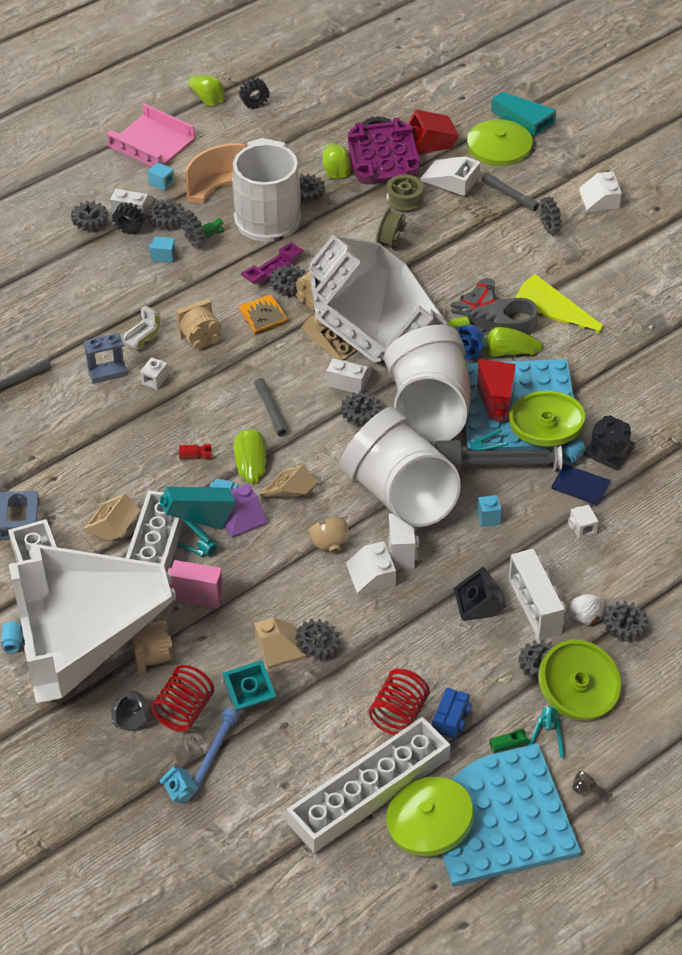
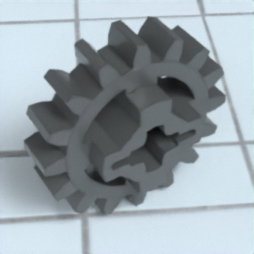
[71,201,108,231]

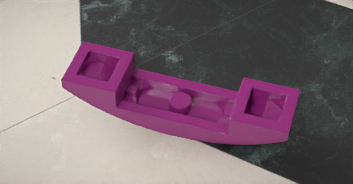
[241,242,303,284]

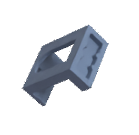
[84,333,128,384]
[0,491,40,540]

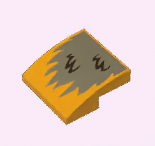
[238,295,287,334]

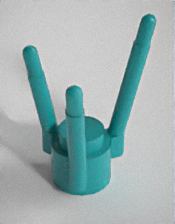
[470,429,509,451]
[177,520,218,557]
[528,706,564,758]

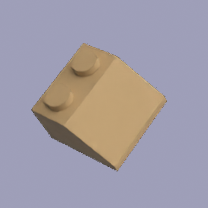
[84,494,140,541]

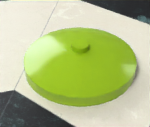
[467,119,533,166]
[509,391,585,446]
[539,639,621,721]
[386,777,474,856]

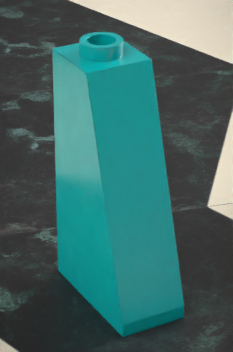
[491,92,556,137]
[160,487,236,529]

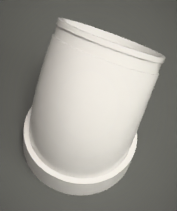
[384,325,471,444]
[339,407,461,527]

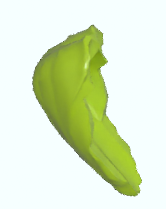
[187,75,225,106]
[322,142,352,179]
[485,327,543,357]
[233,429,267,485]

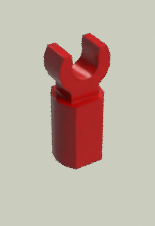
[179,444,212,459]

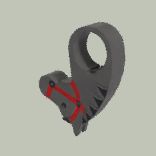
[450,278,538,334]

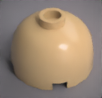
[308,517,349,553]

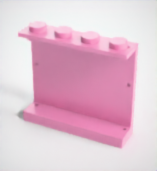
[107,103,195,167]

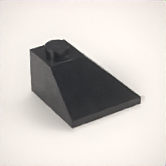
[454,567,507,621]

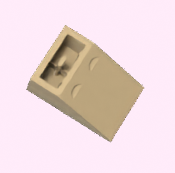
[301,314,357,360]

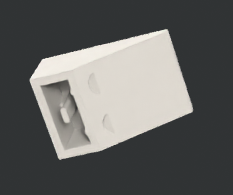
[420,157,480,196]

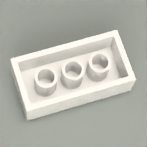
[8,519,57,562]
[508,549,566,640]

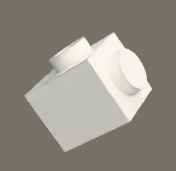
[140,357,168,390]
[568,505,598,539]

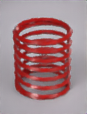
[151,665,215,732]
[368,668,430,735]

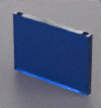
[551,464,610,505]

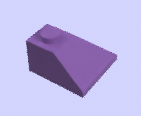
[224,483,267,538]

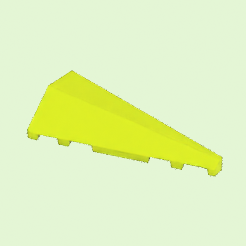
[515,274,603,333]

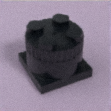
[583,415,635,471]

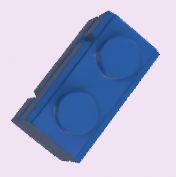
[432,687,472,739]

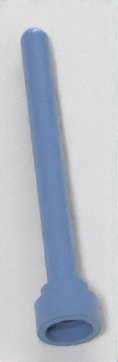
[192,708,240,797]

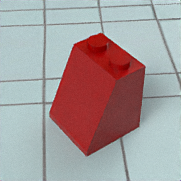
[408,109,459,155]
[477,359,516,422]

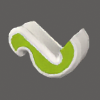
[123,306,161,350]

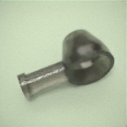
[572,770,613,803]

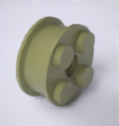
[386,174,423,211]
[376,207,407,249]

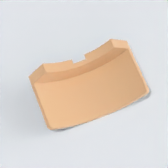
[185,144,245,204]

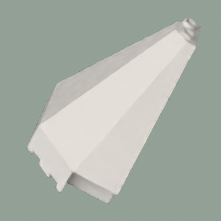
[309,235,447,362]
[9,543,176,704]

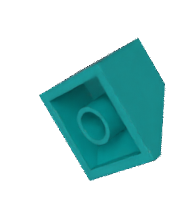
[223,660,276,711]

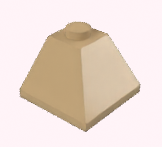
[260,464,317,497]
[254,618,307,669]

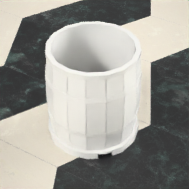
[232,143,301,242]

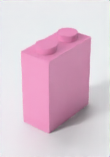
[168,560,224,609]

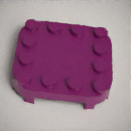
[348,118,419,184]

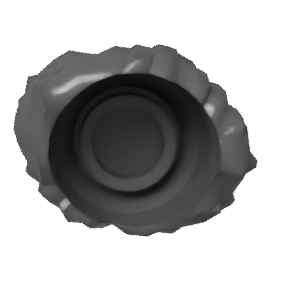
[111,691,151,731]

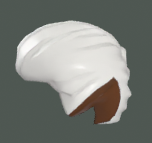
[569,594,605,626]

